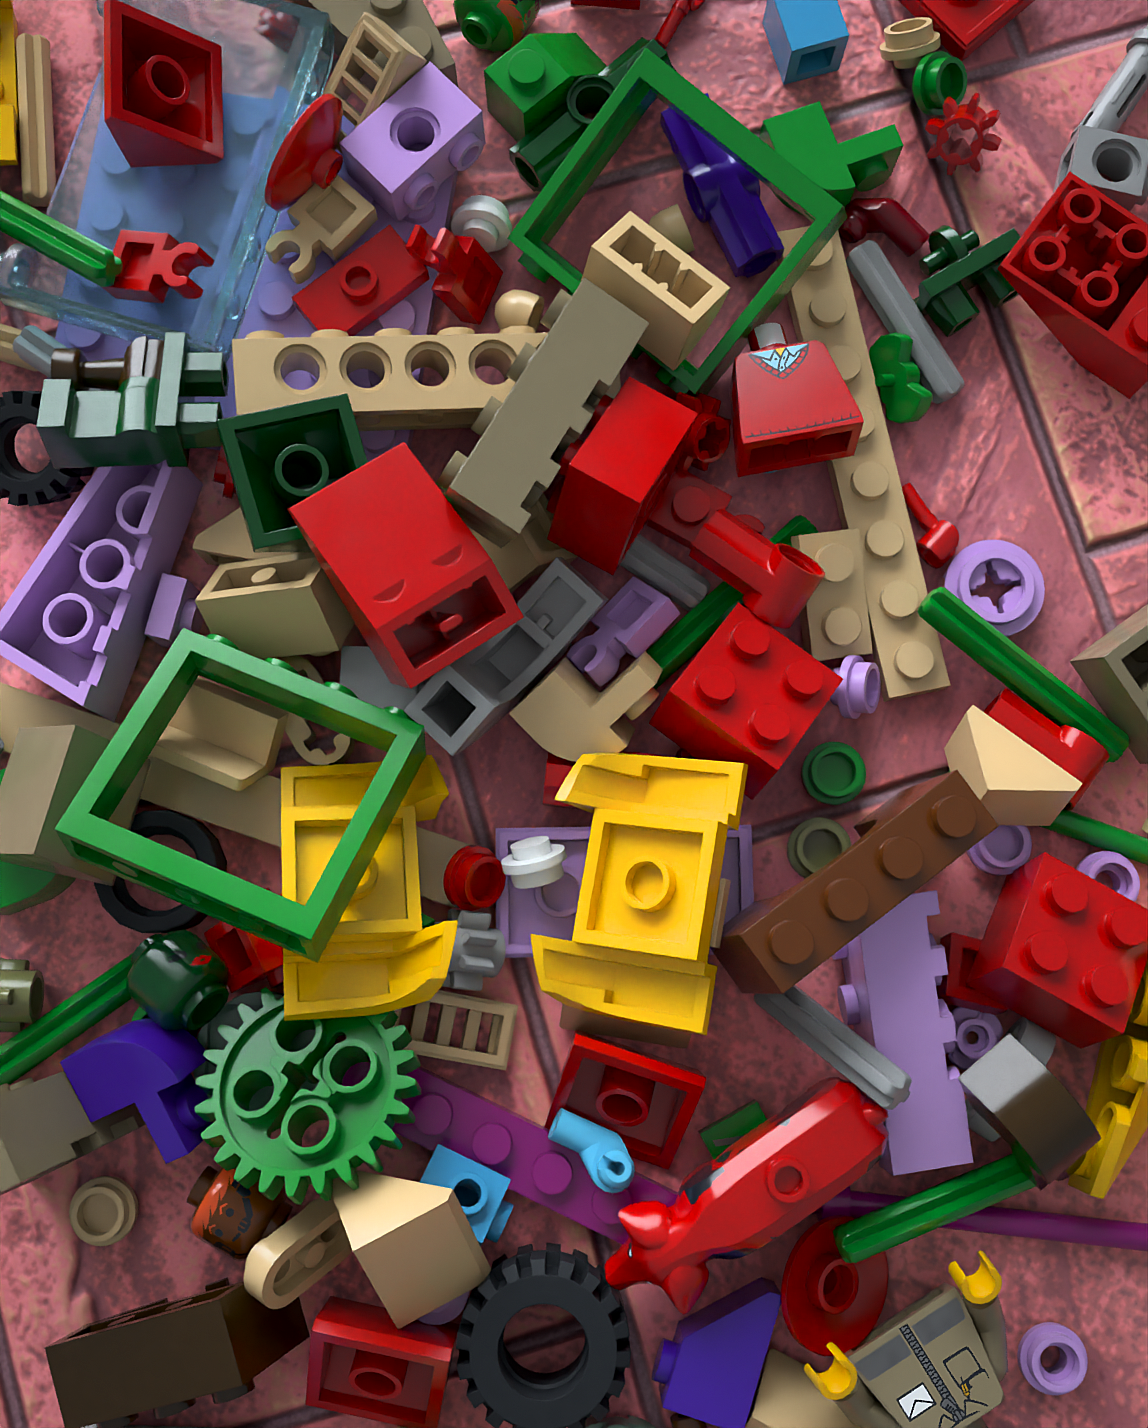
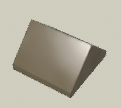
[0,724,151,886]

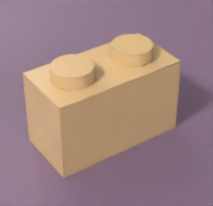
[195,552,355,660]

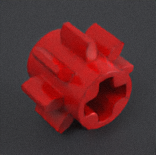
[925,92,1002,175]
[676,392,731,472]

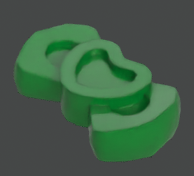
[869,333,933,424]

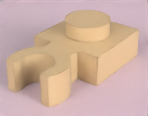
[265,175,378,285]

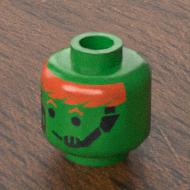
[453,0,541,52]

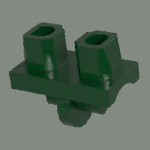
[913,225,1020,337]

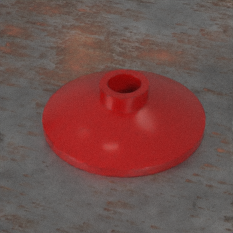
[265,93,343,211]
[781,1215,889,1356]

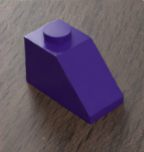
[652,1277,781,1428]

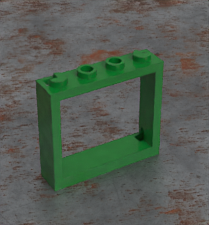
[507,47,848,395]
[55,628,426,963]

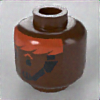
[186,1166,293,1261]

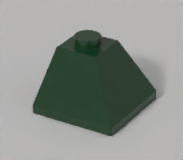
[216,393,368,552]

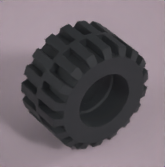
[456,1243,631,1428]

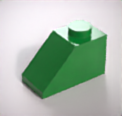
[484,33,607,142]

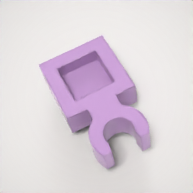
[566,576,681,686]

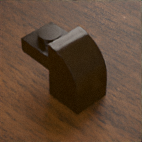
[958,1033,1101,1191]

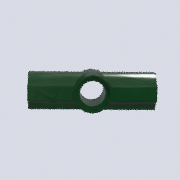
[509,37,677,192]

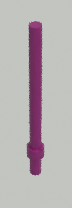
[812,1186,1148,1251]

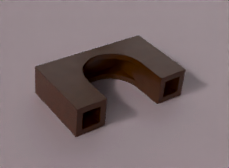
[710,770,999,994]

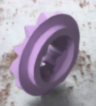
[943,540,1045,637]

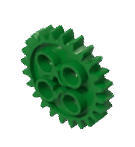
[195,987,422,1204]

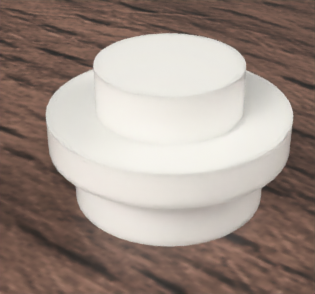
[451,195,512,253]
[501,836,567,889]

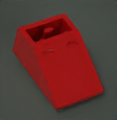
[998,171,1148,399]
[287,442,524,689]

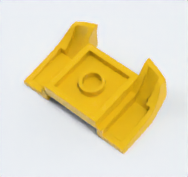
[530,753,748,1036]
[281,755,458,1021]

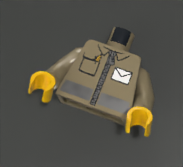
[804,1250,1008,1428]

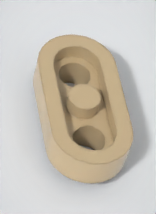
[244,1196,352,1309]

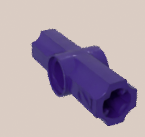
[660,93,785,278]

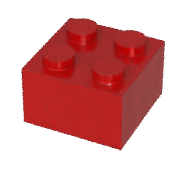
[546,376,698,575]
[649,602,843,800]
[966,852,1148,1049]

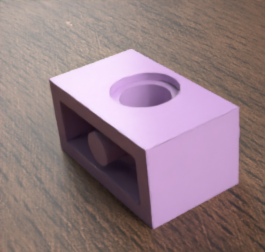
[339,62,486,223]

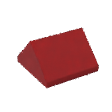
[104,0,224,168]
[544,1029,706,1170]
[305,1296,460,1428]

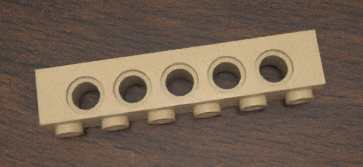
[232,326,621,431]

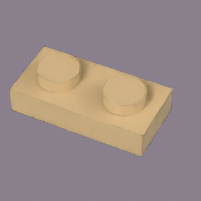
[791,528,873,661]

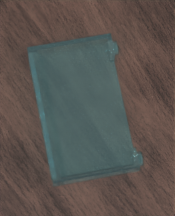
[0,0,335,363]

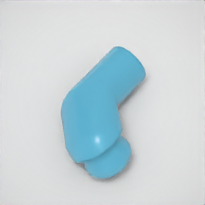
[548,1108,635,1193]

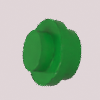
[912,51,967,116]
[801,741,866,806]

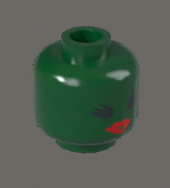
[126,930,229,1031]

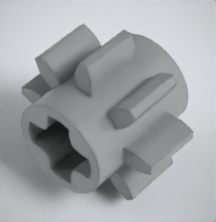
[434,909,506,991]

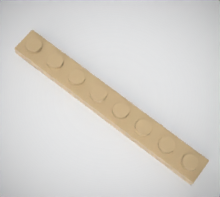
[777,226,951,702]

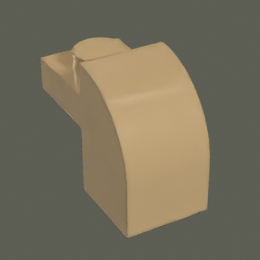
[509,651,663,762]

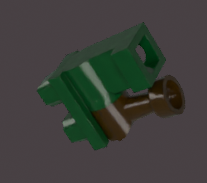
[36,332,229,469]

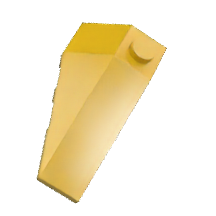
[1068,959,1148,1199]

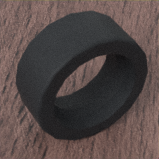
[94,810,227,934]

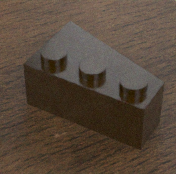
[45,1277,310,1428]

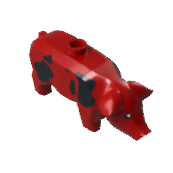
[605,1077,889,1315]

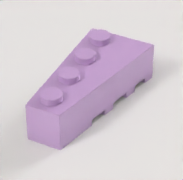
[0,460,203,723]
[832,890,973,1176]

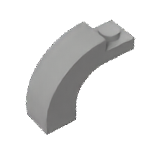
[403,557,609,756]

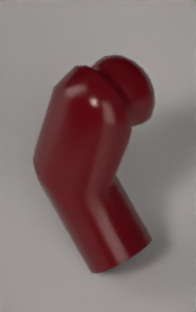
[838,198,930,257]

